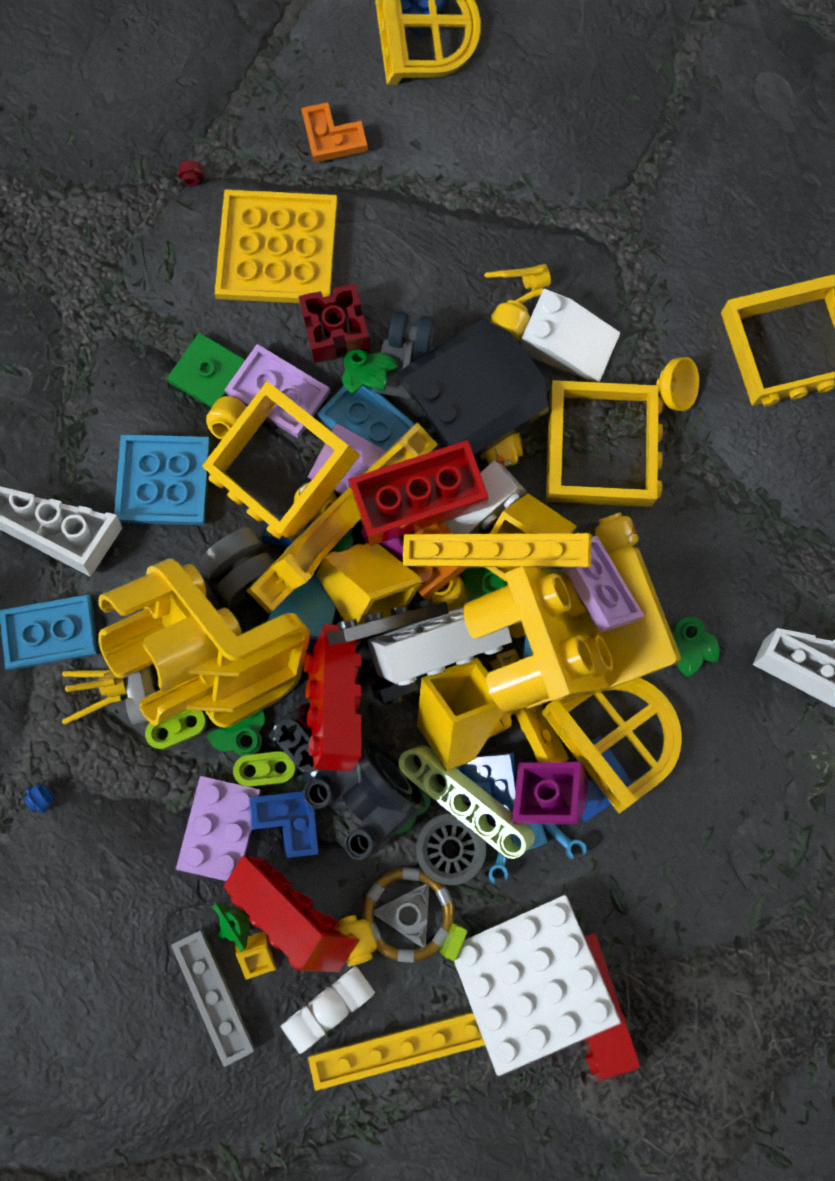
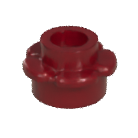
[177,161,205,185]

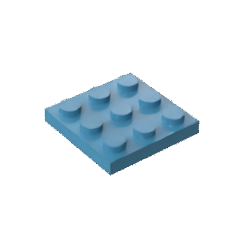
[114,435,211,525]

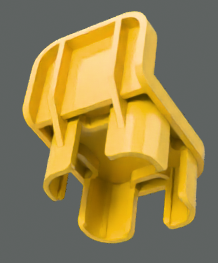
[98,558,310,728]

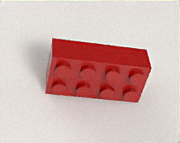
[349,440,489,546]

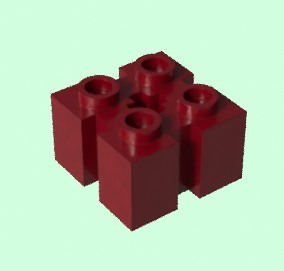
[298,283,370,363]

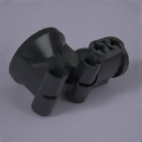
[269,703,425,860]

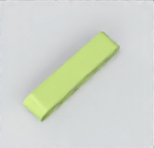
[399,745,535,859]

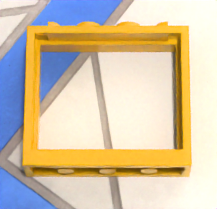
[721,274,835,407]
[546,380,663,507]
[202,381,361,541]

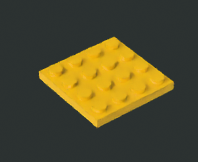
[214,190,338,303]

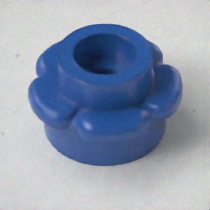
[24,783,54,813]

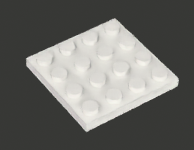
[454,895,621,1076]

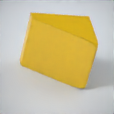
[235,932,276,980]

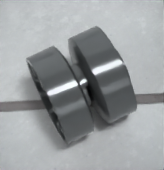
[199,527,275,607]

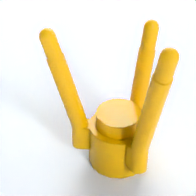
[484,264,551,318]
[62,670,127,724]

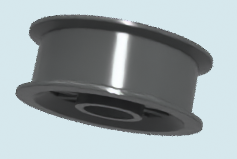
[416,814,486,885]

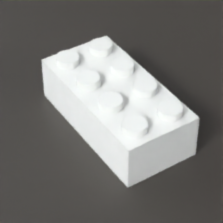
[367,606,512,686]

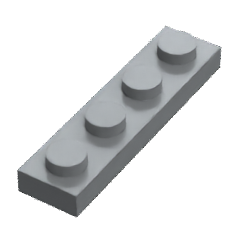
[171,929,255,1067]

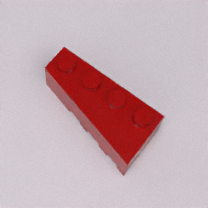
[304,624,361,772]
[223,855,360,972]
[584,933,641,1083]

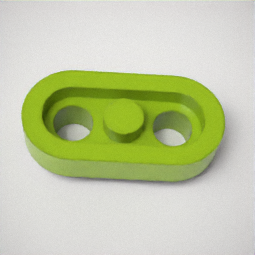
[145,710,207,750]
[233,751,297,787]

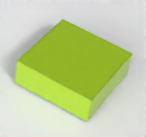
[439,923,467,961]

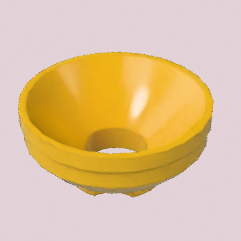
[656,357,699,411]

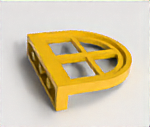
[375,0,481,85]
[541,678,682,814]

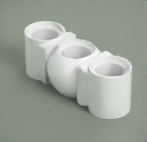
[280,966,375,1054]

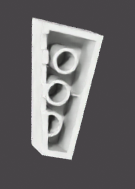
[0,486,122,577]

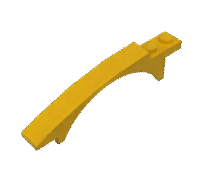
[246,422,438,613]

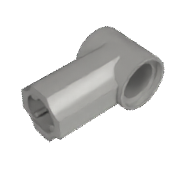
[124,666,157,725]

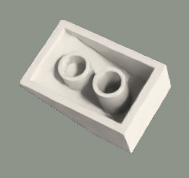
[520,289,620,383]

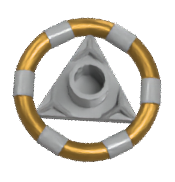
[362,867,455,963]

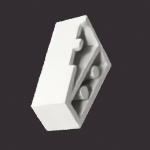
[444,461,527,534]
[753,628,835,708]

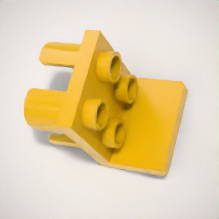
[463,546,681,713]

